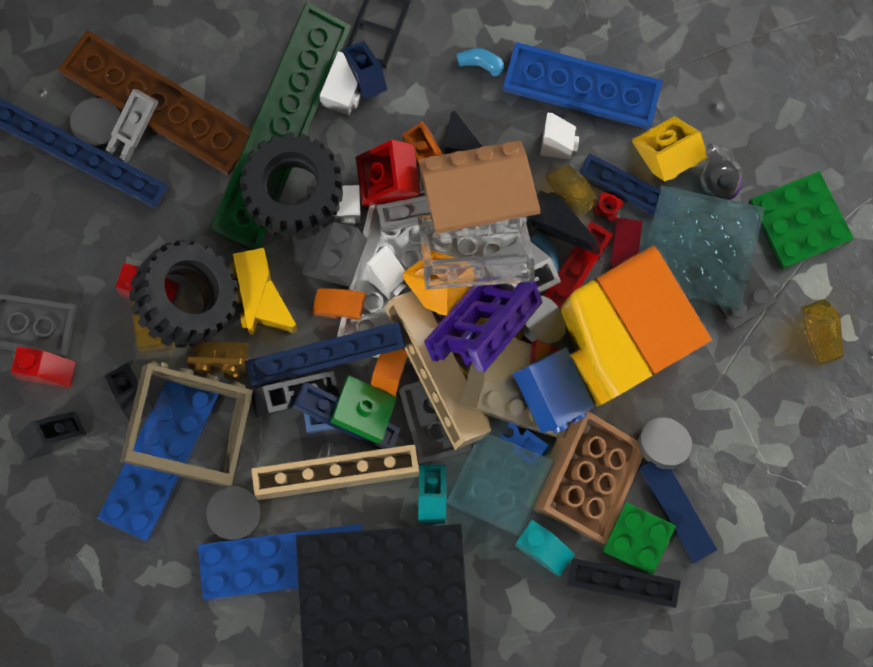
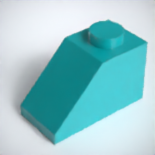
[418,465,446,524]
[515,520,575,577]

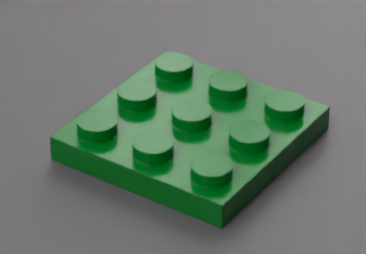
[749,171,854,270]

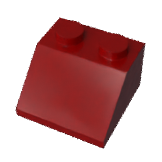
[355,139,420,206]

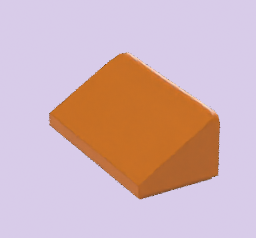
[402,121,444,168]

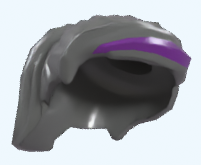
[700,143,744,201]

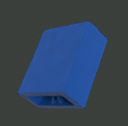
[513,347,594,434]

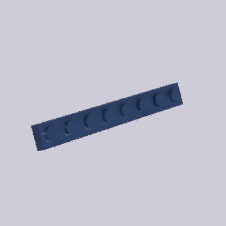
[0,98,169,210]

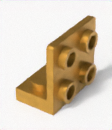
[187,341,249,380]

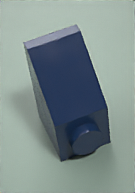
[341,41,388,99]

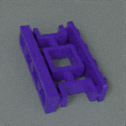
[425,275,543,372]

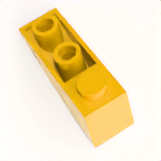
[230,248,271,336]

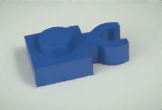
[500,423,551,467]

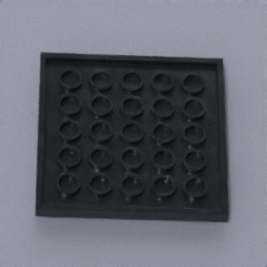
[296,524,471,667]

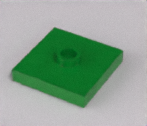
[330,375,397,444]

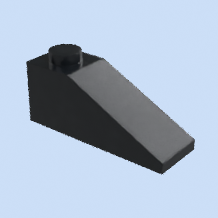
[526,190,601,255]
[251,371,340,417]

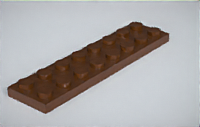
[58,30,251,177]

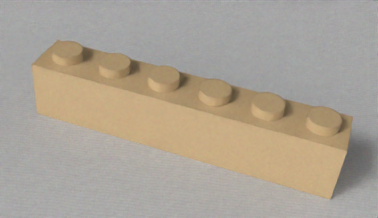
[385,291,491,450]
[252,445,419,500]

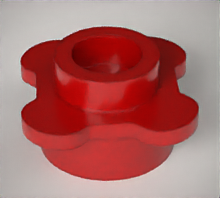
[593,192,623,222]

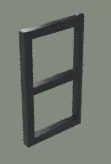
[346,0,411,68]

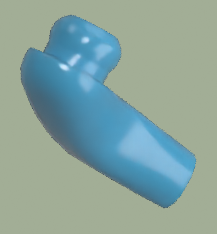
[457,48,504,76]
[531,232,559,274]

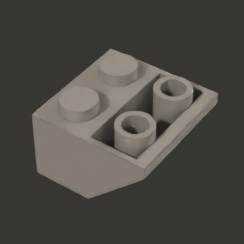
[483,238,561,293]

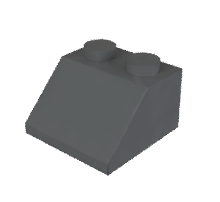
[302,222,368,287]

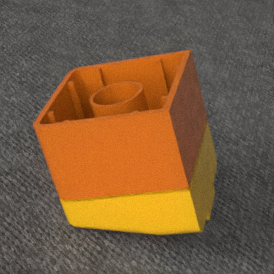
[561,245,712,407]

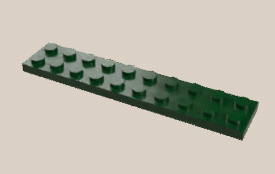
[208,2,351,250]

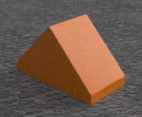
[371,349,408,396]

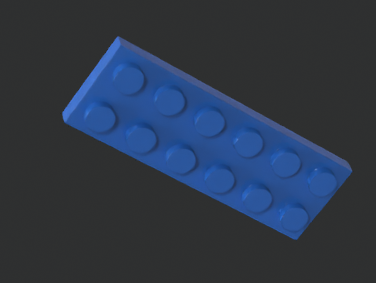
[502,42,663,130]
[97,381,220,542]
[198,524,362,601]

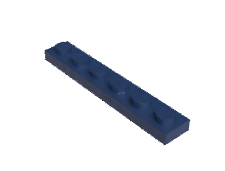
[245,321,406,387]

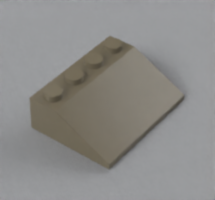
[460,338,569,439]

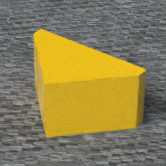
[255,280,298,334]

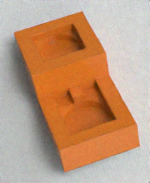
[312,288,367,321]

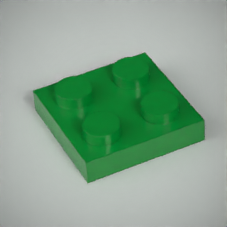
[603,502,676,575]

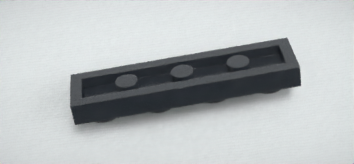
[567,558,681,609]

